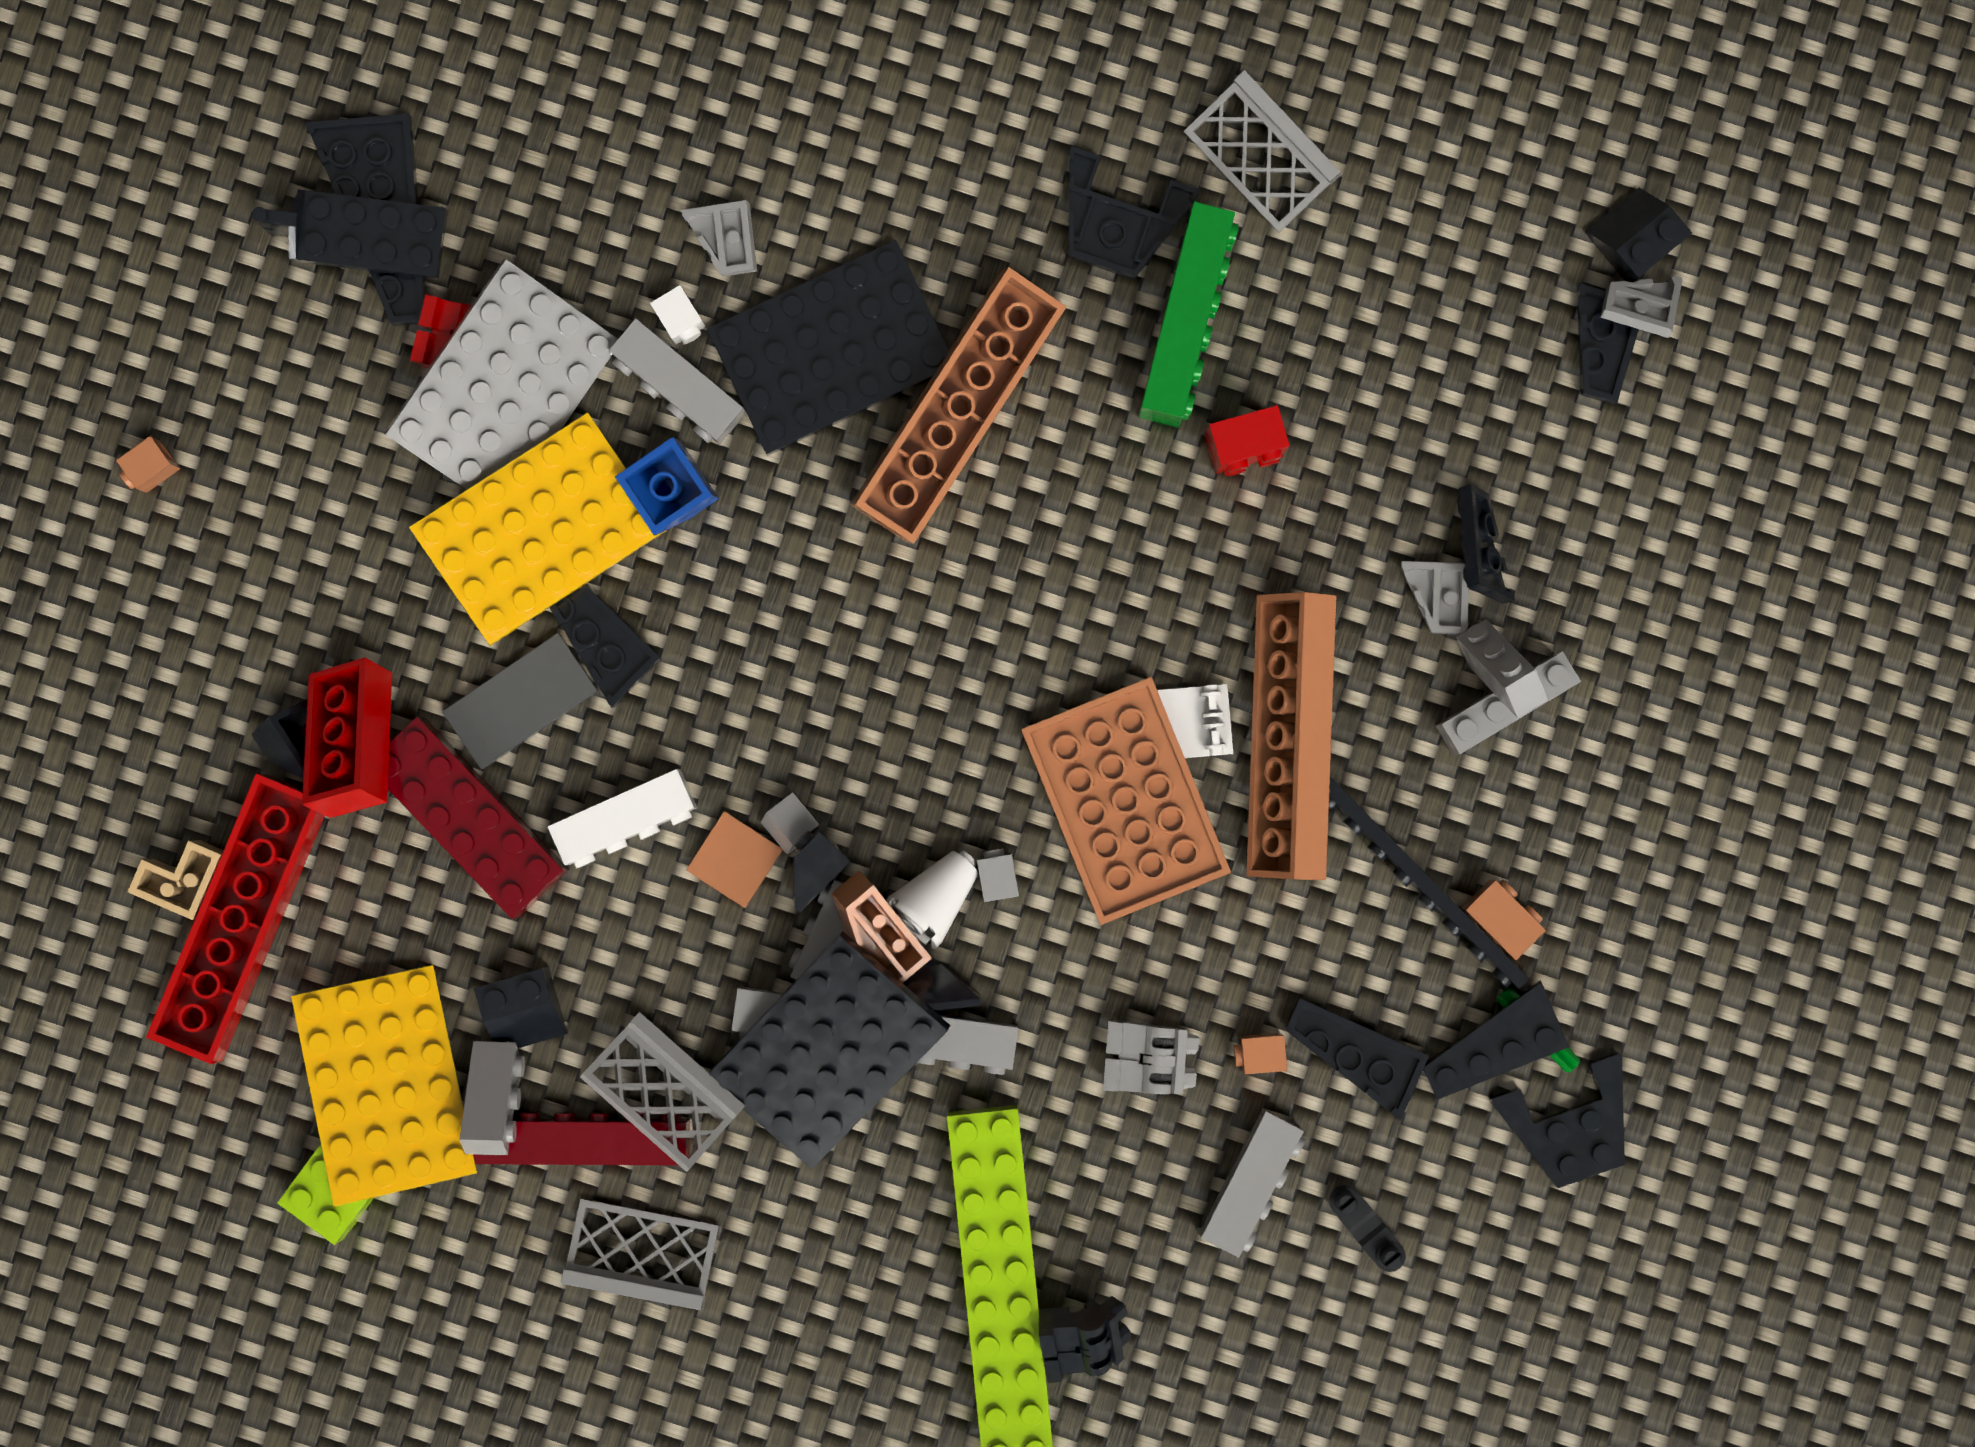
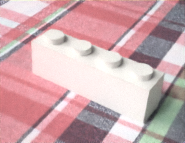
[548,769,698,869]

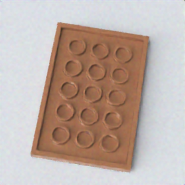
[1021,677,1231,925]

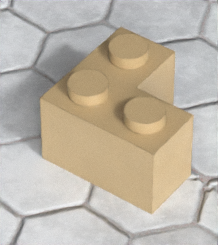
[128,840,224,920]

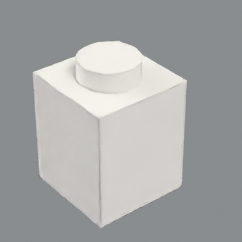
[650,285,705,344]

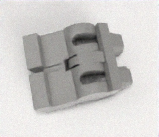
[1103,1020,1199,1094]

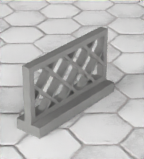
[1184,70,1341,233]
[580,1012,745,1172]
[561,1199,719,1310]

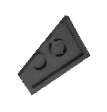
[1577,283,1639,405]
[1458,484,1515,604]

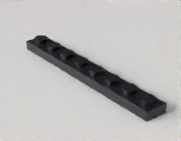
[1329,777,1529,989]

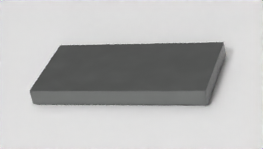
[442,633,599,770]

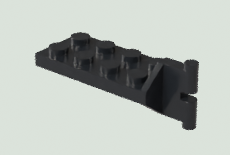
[252,189,448,280]

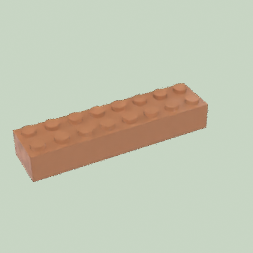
[850,267,1066,544]
[1246,592,1336,880]

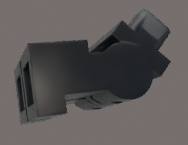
[1039,1296,1131,1383]

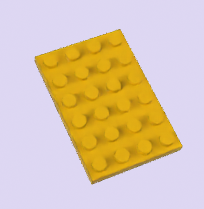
[409,413,665,646]
[291,965,477,1207]

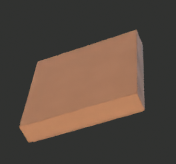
[686,811,783,908]

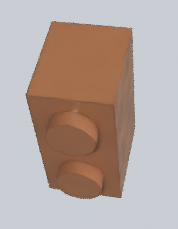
[1461,879,1546,960]

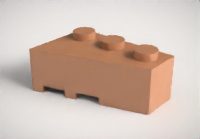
[832,871,932,983]

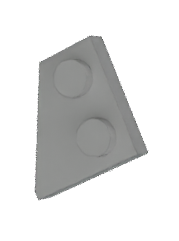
[682,200,757,276]
[1601,276,1683,338]
[1401,561,1469,634]

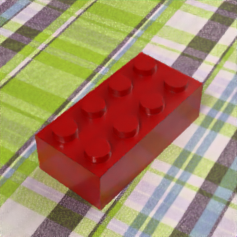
[302,657,392,818]

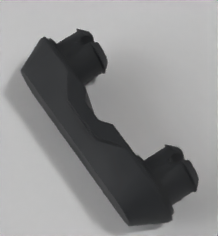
[1329,1185,1406,1272]

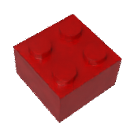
[1204,405,1290,477]

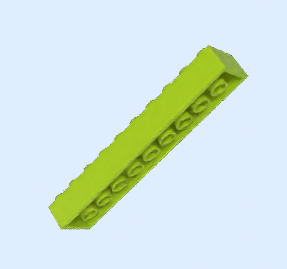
[947,1105,1053,1447]

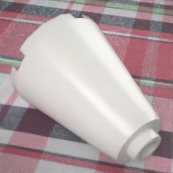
[886,850,979,949]

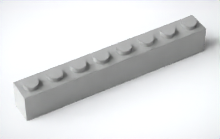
[731,986,1018,1075]

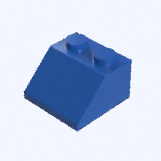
[615,437,719,535]

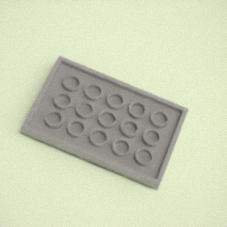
[384,259,618,490]

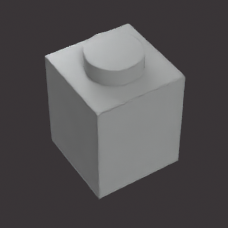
[760,792,819,854]
[977,848,1019,902]

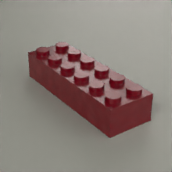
[388,717,570,919]

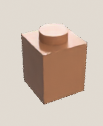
[116,436,181,493]
[1233,1033,1287,1074]

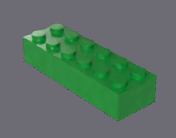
[1138,202,1239,428]

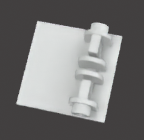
[1157,684,1233,758]

